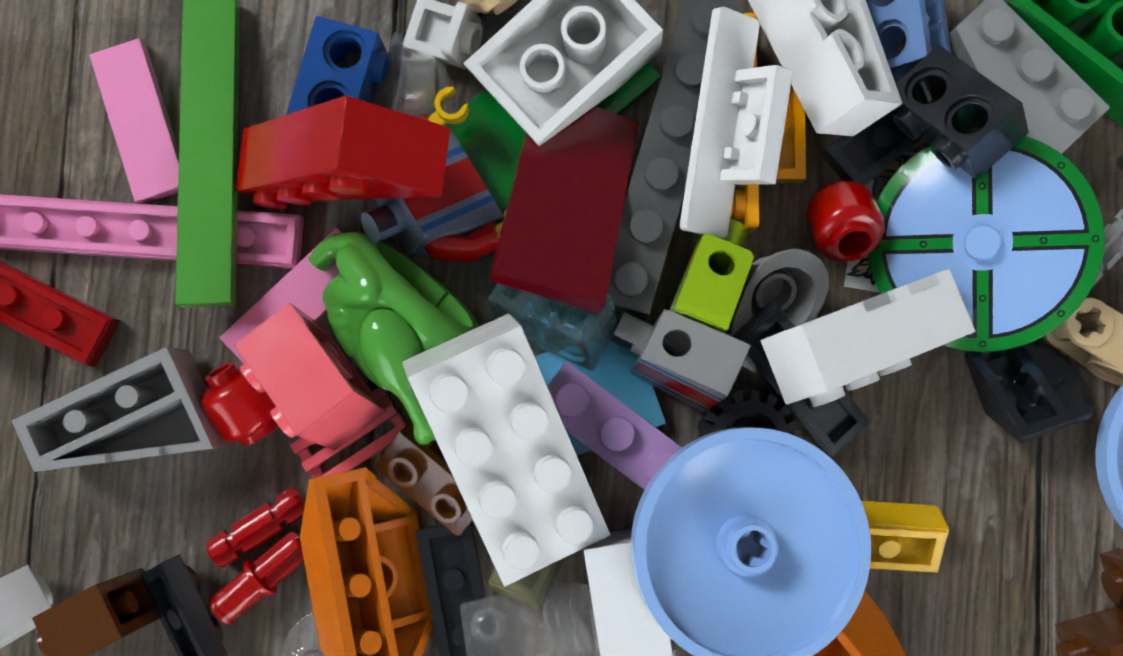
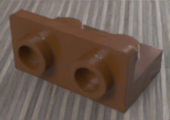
[376,421,473,535]

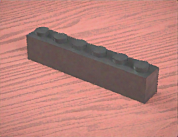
[603,0,740,320]

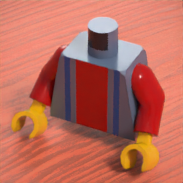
[361,87,506,264]

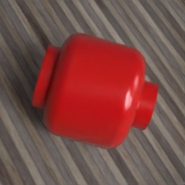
[806,181,885,261]
[199,361,278,446]

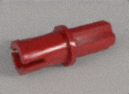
[208,531,304,625]

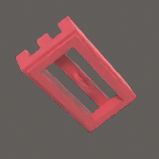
[290,387,407,478]

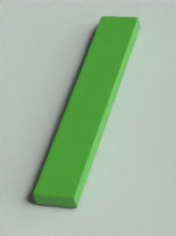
[175,0,241,308]

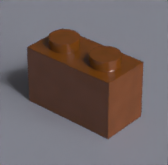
[32,568,160,656]

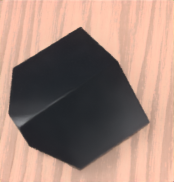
[964,338,1093,443]

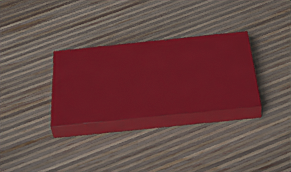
[489,106,639,314]

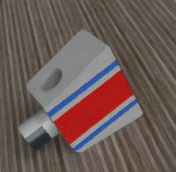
[610,309,751,413]

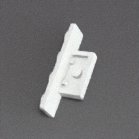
[680,7,793,238]

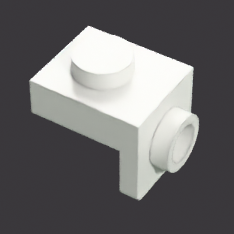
[402,0,483,69]

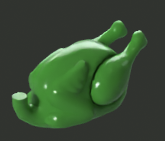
[309,231,480,445]

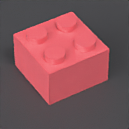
[234,302,386,451]

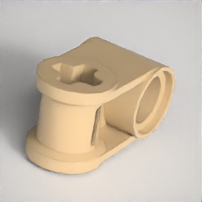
[1043,298,1123,386]

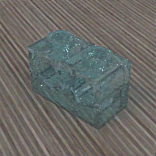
[487,283,618,371]

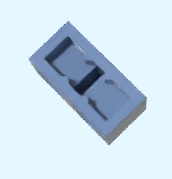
[866,0,951,83]

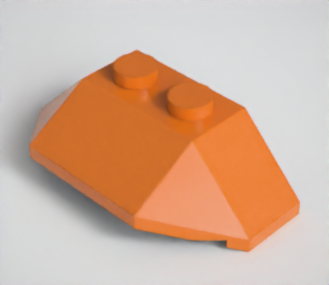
[300,467,434,656]

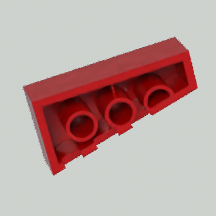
[235,95,451,209]

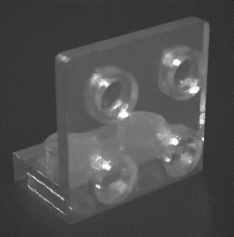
[460,581,600,656]

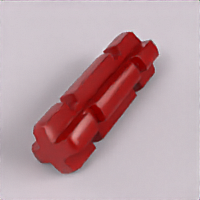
[206,488,306,568]

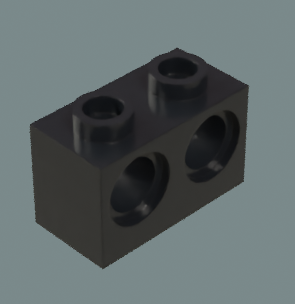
[892,45,1029,180]

